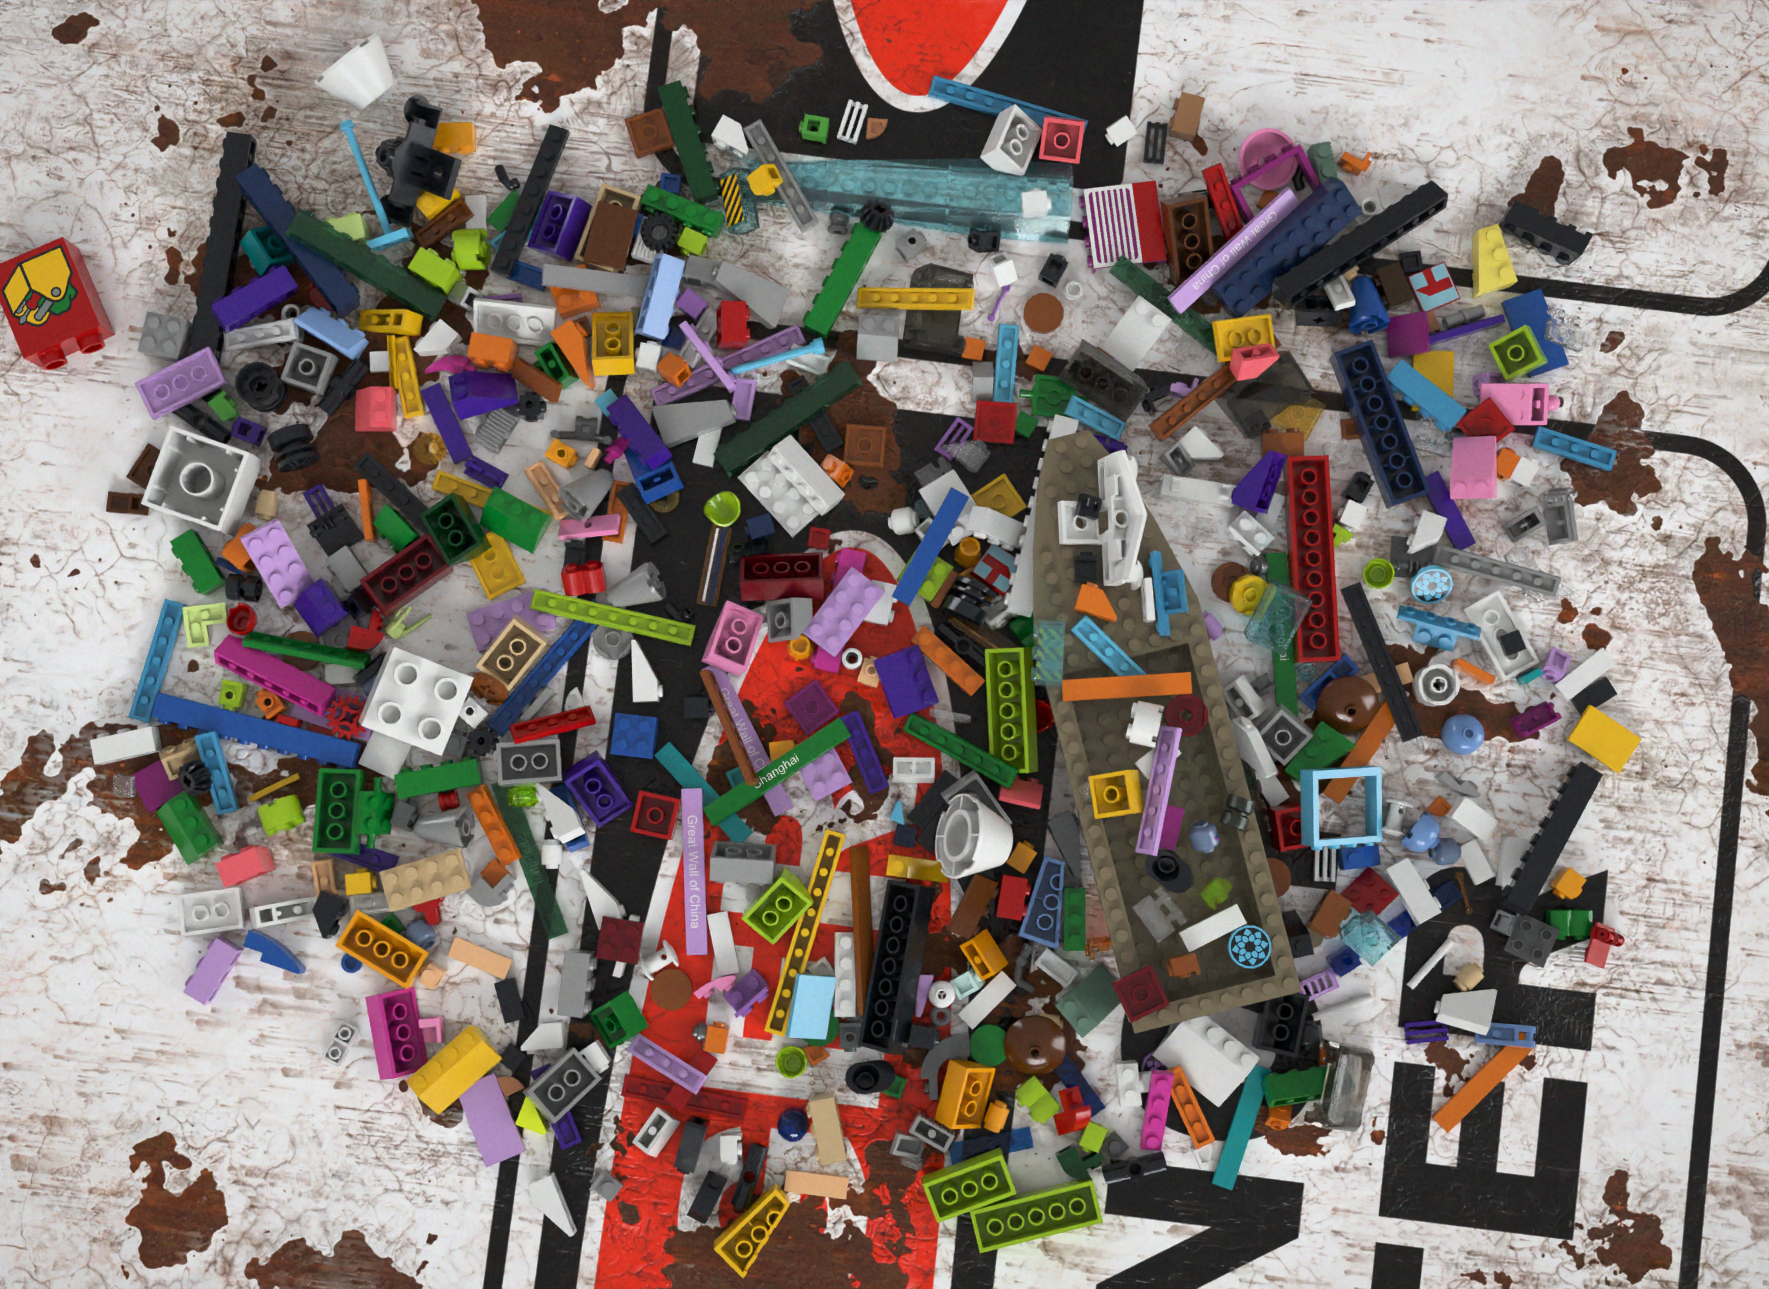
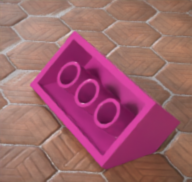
[365,987,428,1080]

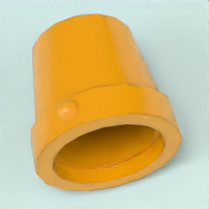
[954,537,981,568]
[787,633,814,661]

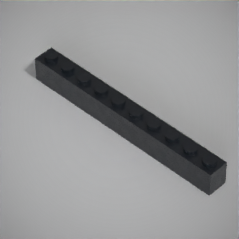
[1272,180,1449,310]

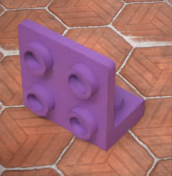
[723,968,771,1018]

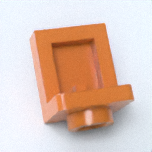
[1337,152,1372,176]
[820,453,854,487]
[1265,1104,1292,1130]

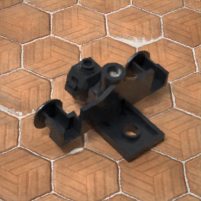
[375,95,462,228]

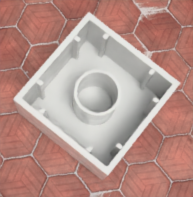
[141,425,263,537]
[358,644,474,756]

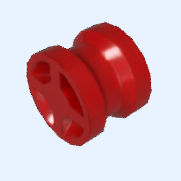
[438,789,460,812]

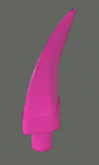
[424,355,477,374]
[603,436,630,464]

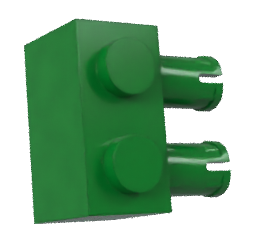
[532,341,580,390]

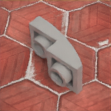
[1434,771,1481,797]

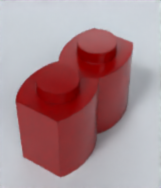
[561,560,607,596]

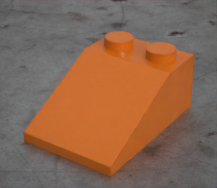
[550,319,595,389]

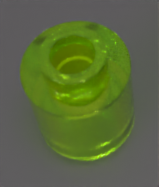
[507,786,539,807]

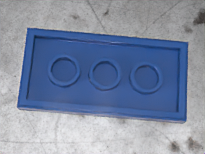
[1501,289,1569,378]

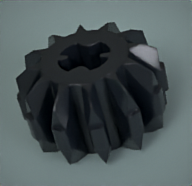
[860,199,895,234]
[178,760,213,797]

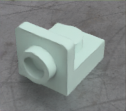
[950,967,986,1000]

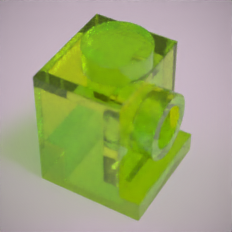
[1197,876,1233,910]

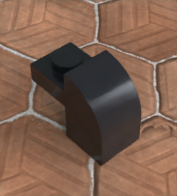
[687,1170,728,1224]

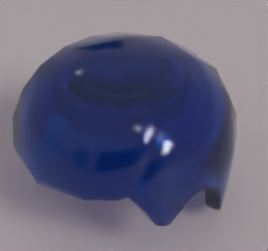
[777,1107,810,1142]

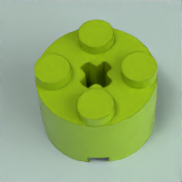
[451,228,491,270]
[257,795,307,837]

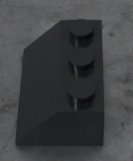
[1251,992,1310,1058]

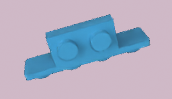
[1148,551,1189,636]
[1397,605,1481,652]

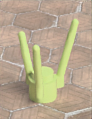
[384,606,433,640]

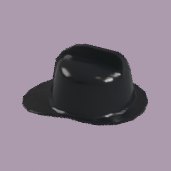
[1145,850,1193,893]
[845,1060,896,1095]

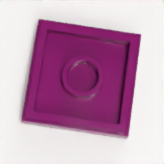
[1387,311,1430,359]
[783,679,840,736]
[129,759,185,813]

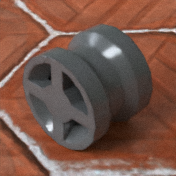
[828,213,849,235]
[1250,672,1276,697]

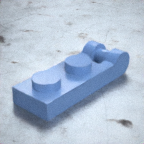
[1474,1023,1536,1049]

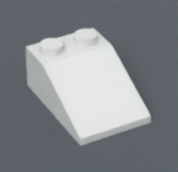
[1100,295,1172,372]
[918,469,977,546]

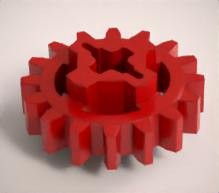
[325,694,366,739]

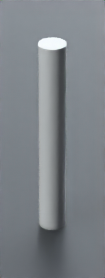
[1407,938,1454,990]
[1311,993,1373,1021]

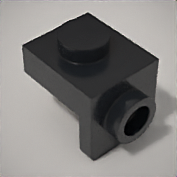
[1141,384,1170,416]

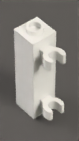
[1158,474,1237,508]

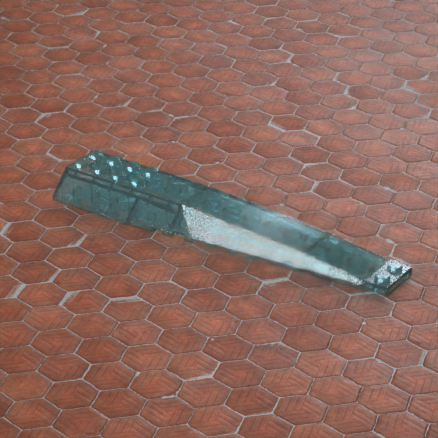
[747,158,1073,244]

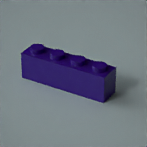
[606,394,672,470]

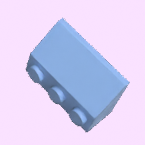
[294,306,369,360]

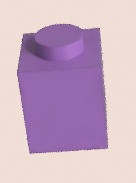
[676,288,709,323]

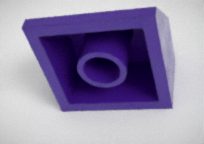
[293,578,350,638]

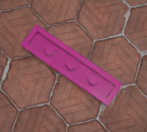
[1139,1069,1174,1151]

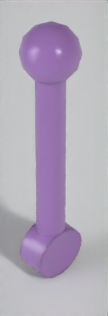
[987,285,1010,322]

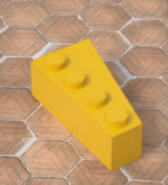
[714,1183,790,1278]

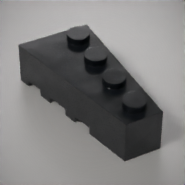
[1499,200,1594,266]

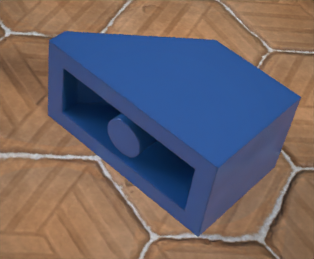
[1337,844,1381,870]

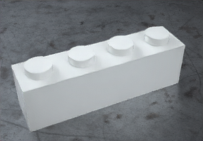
[767,435,845,516]

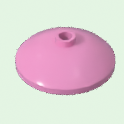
[1238,128,1298,190]

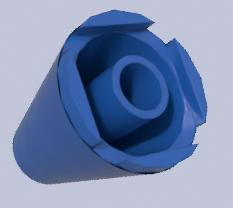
[1348,275,1390,335]

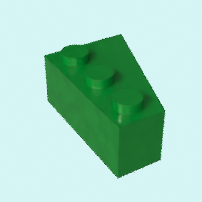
[1284,721,1356,785]

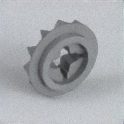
[1543,487,1578,502]

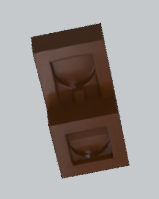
[106,491,149,516]

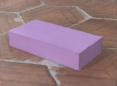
[732,378,757,422]

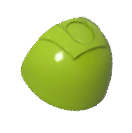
[704,491,741,527]

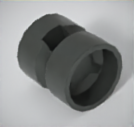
[1219,794,1256,832]

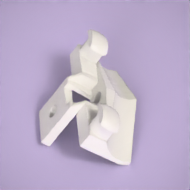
[1057,450,1147,590]

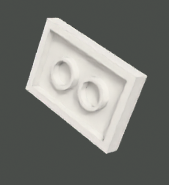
[177,886,246,937]

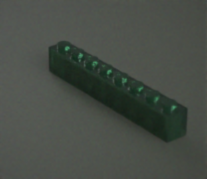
[285,208,448,322]
[713,360,863,478]

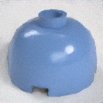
[1441,714,1485,755]
[1400,810,1440,853]

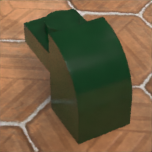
[1055,1143,1105,1180]

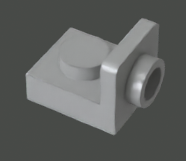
[589,1169,624,1203]

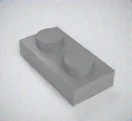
[520,687,556,721]

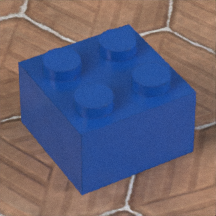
[610,713,659,759]

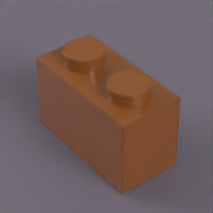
[1261,428,1304,458]
[1305,889,1352,939]

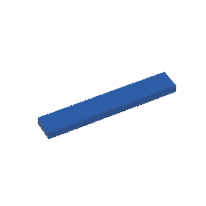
[892,487,969,606]

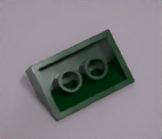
[420,492,492,567]

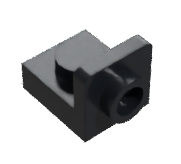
[967,228,1001,253]
[563,539,588,568]
[1074,552,1098,584]

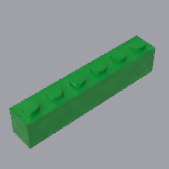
[802,222,883,340]

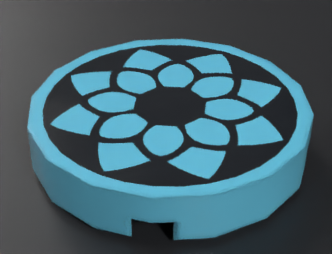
[1410,565,1453,604]
[1227,925,1271,968]

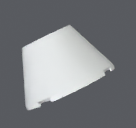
[314,32,395,111]
[935,793,1013,879]

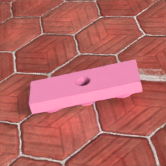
[558,514,621,540]

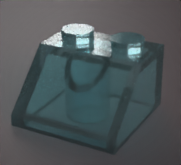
[1339,910,1402,966]

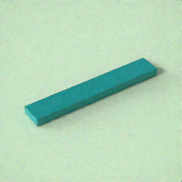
[654,742,753,842]
[1211,1064,1272,1190]

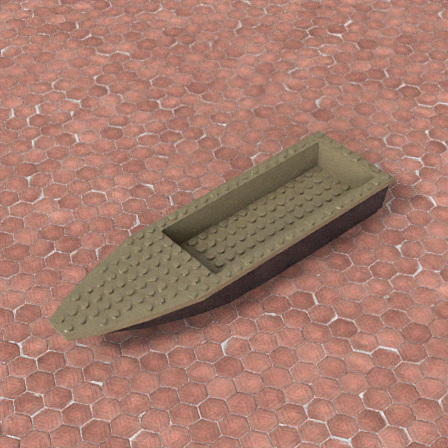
[1033,430,1302,1033]

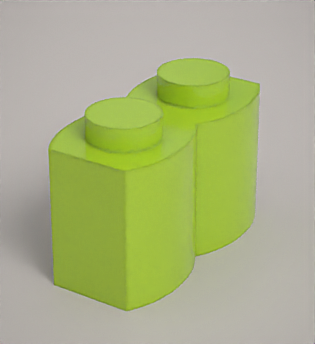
[1015,1075,1061,1124]

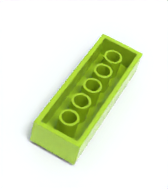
[985,647,1038,773]
[970,1176,1103,1253]

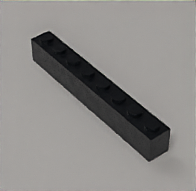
[1500,761,1603,916]

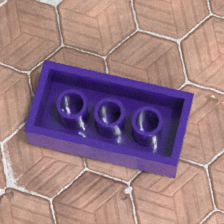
[211,265,298,334]

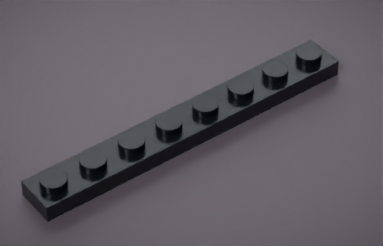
[490,124,570,278]
[1340,582,1423,743]

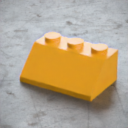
[934,1059,996,1129]

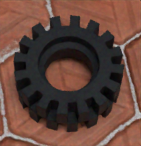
[640,212,678,253]

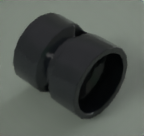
[225,573,263,603]

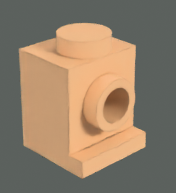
[418,959,448,990]

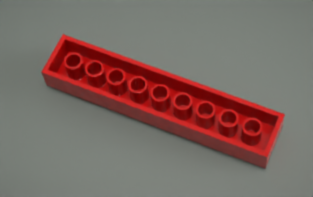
[1283,455,1340,664]

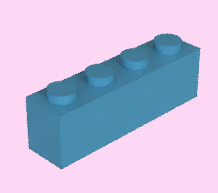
[1387,359,1467,433]

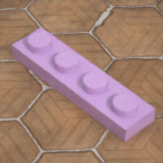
[679,320,736,393]
[626,1033,707,1095]

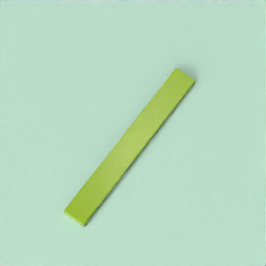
[530,589,696,646]

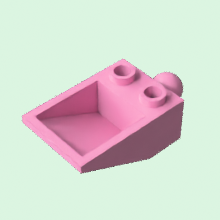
[1479,382,1560,425]

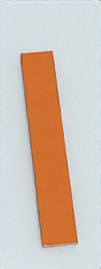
[1061,672,1192,701]
[1321,700,1395,804]
[1431,1032,1536,1133]

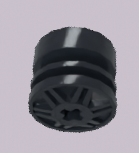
[235,362,288,413]
[267,424,321,472]
[943,575,997,626]

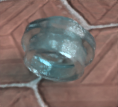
[1296,663,1317,682]

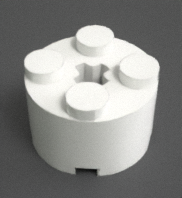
[1412,664,1460,707]
[1126,701,1164,748]

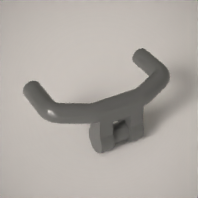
[550,415,614,445]
[1013,938,1062,994]

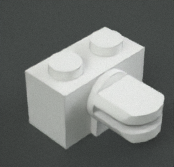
[1114,1060,1151,1107]

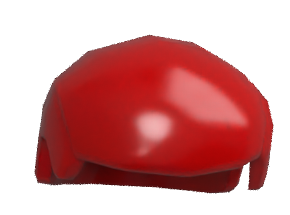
[226,602,257,636]
[1035,698,1054,732]

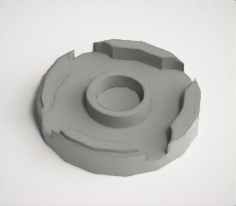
[593,625,634,660]

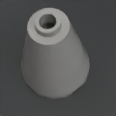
[557,469,614,522]
[606,561,666,608]
[414,807,475,848]

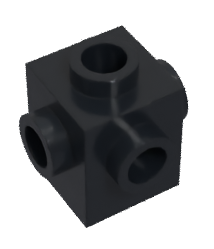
[516,392,547,422]
[468,726,500,757]

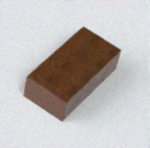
[1160,192,1214,286]

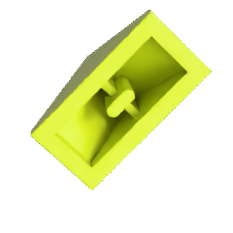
[515,1097,550,1135]

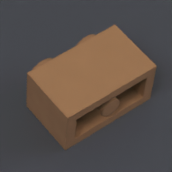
[1167,92,1205,142]

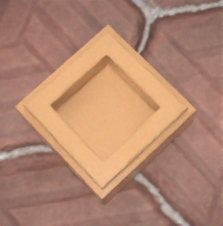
[584,447,603,471]

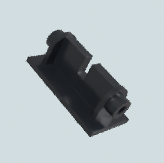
[726,539,770,565]

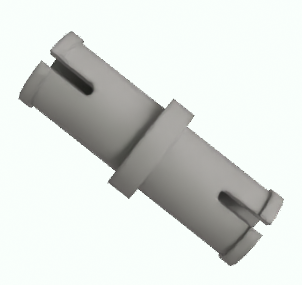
[1442,304,1485,329]

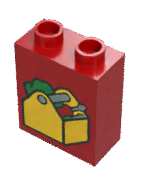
[0,237,115,370]

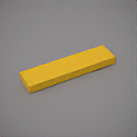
[395,335,426,419]

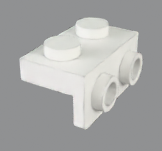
[981,587,1020,631]

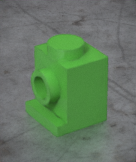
[799,114,830,144]
[207,387,240,422]

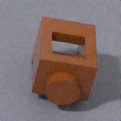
[1165,952,1201,979]

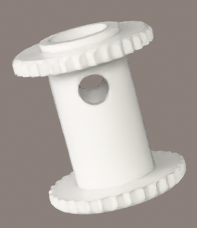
[1381,799,1414,837]
[638,940,679,981]

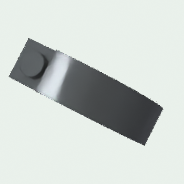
[920,1032,970,1100]

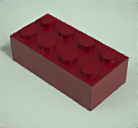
[359,533,454,619]
[740,552,824,601]

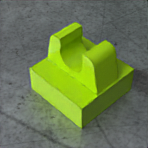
[1333,524,1353,548]

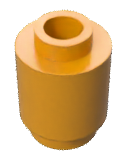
[983,1100,1010,1133]

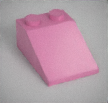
[1450,436,1497,499]
[701,600,764,677]

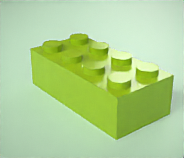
[922,1147,1017,1223]

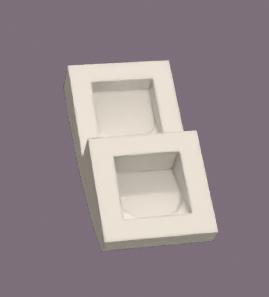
[325,664,361,685]

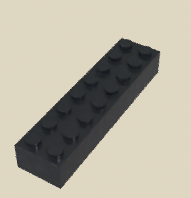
[858,879,935,1055]

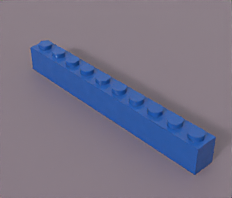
[151,693,363,769]

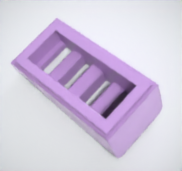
[1299,967,1340,1001]
[914,973,934,1017]

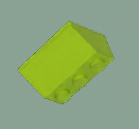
[741,867,814,945]

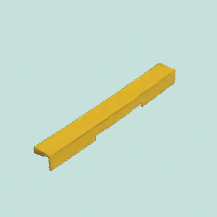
[387,335,398,389]
[248,773,301,803]

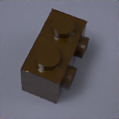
[1371,262,1414,312]

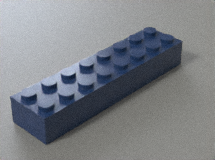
[235,163,361,319]
[1209,177,1363,318]
[1329,339,1431,509]

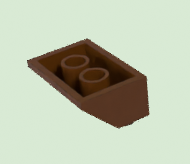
[946,872,1000,939]

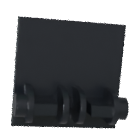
[306,503,365,557]

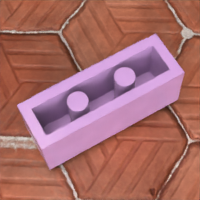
[183,937,244,1005]

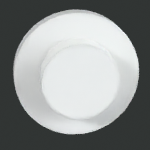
[1063,280,1083,301]

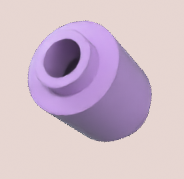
[1202,610,1224,641]

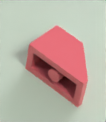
[1229,343,1279,381]

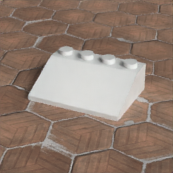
[1152,1016,1260,1107]

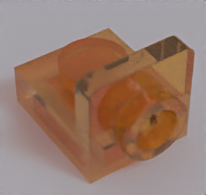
[1084,936,1112,961]

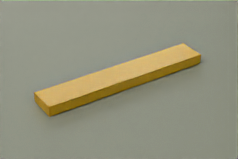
[856,287,975,310]
[431,470,553,517]

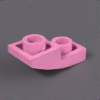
[694,974,738,999]

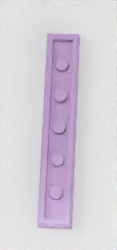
[1135,725,1182,856]

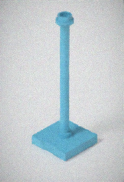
[340,120,415,252]

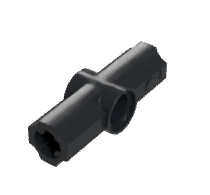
[317,358,370,417]
[172,403,232,444]
[934,619,986,673]
[731,1142,769,1210]
[1101,1151,1167,1184]

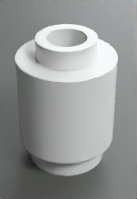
[842,648,863,670]
[541,839,562,869]

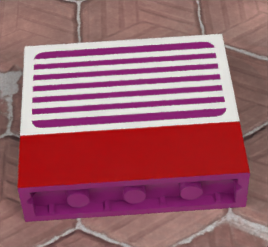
[1079,180,1167,274]

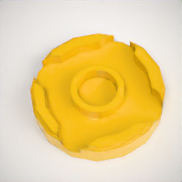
[1229,574,1270,615]

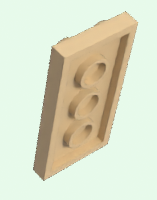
[379,848,472,912]

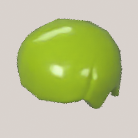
[1362,558,1395,589]
[775,1045,808,1079]

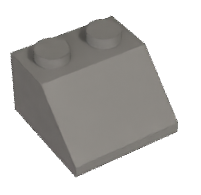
[856,314,900,362]
[767,598,813,643]

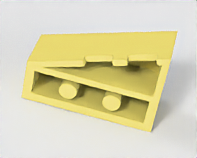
[1472,224,1518,299]

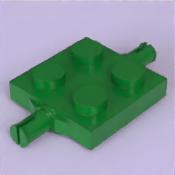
[1019,374,1089,418]
[355,777,395,849]

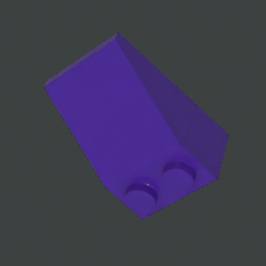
[448,371,519,420]
[1231,450,1287,514]
[562,750,633,828]

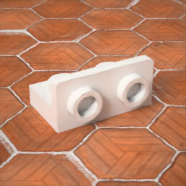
[1227,510,1275,556]

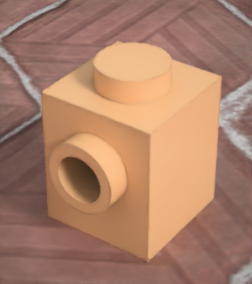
[857,656,880,689]

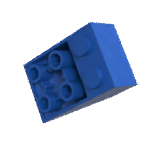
[624,434,684,504]

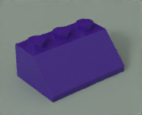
[527,190,592,262]
[873,644,939,719]

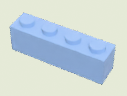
[635,253,685,340]

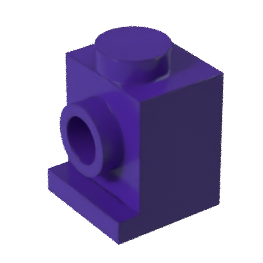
[231,417,267,447]

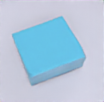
[890,800,904,825]

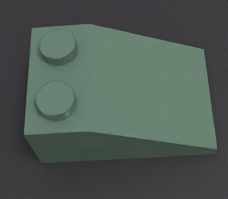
[1053,963,1120,1038]

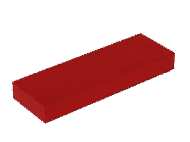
[664,1048,718,1112]

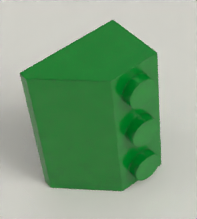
[479,486,553,554]
[156,791,224,865]

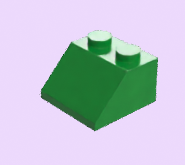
[373,504,421,554]
[589,990,648,1049]

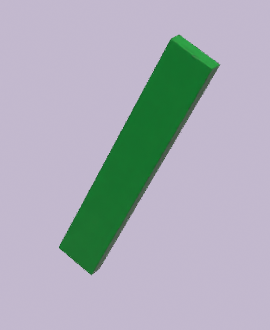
[243,631,371,670]
[903,712,1019,789]

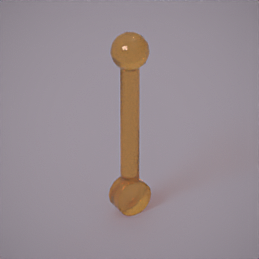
[1455,872,1473,914]

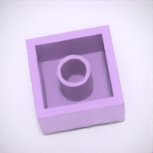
[799,748,852,802]

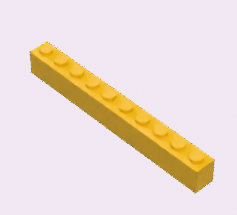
[764,829,846,1037]

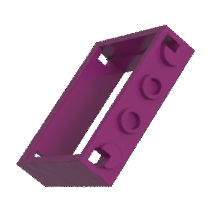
[1229,143,1321,225]

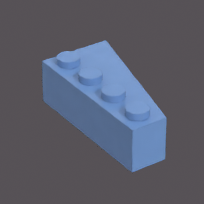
[1017,856,1065,950]

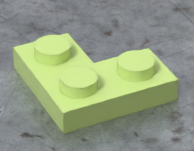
[182,602,228,648]

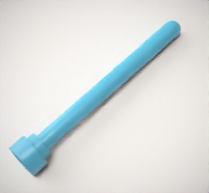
[730,337,826,375]

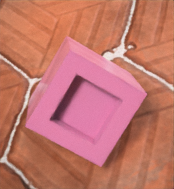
[419,1016,446,1043]

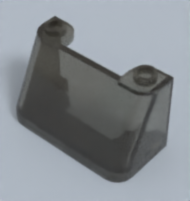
[903,263,974,355]
[1214,350,1315,440]
[1304,1038,1375,1132]

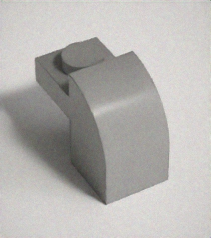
[466,873,516,907]

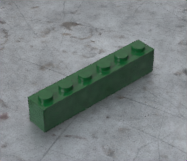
[657,80,720,205]

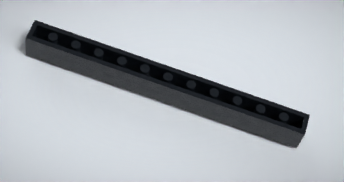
[187,131,257,365]

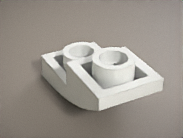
[321,1020,360,1068]

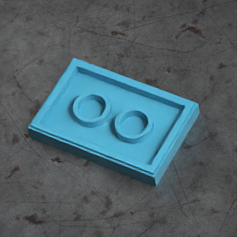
[786,973,836,1040]

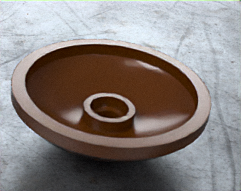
[1316,675,1379,734]
[1004,1015,1066,1076]

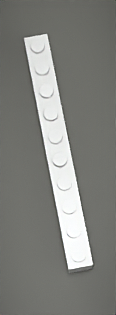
[1004,414,1079,617]

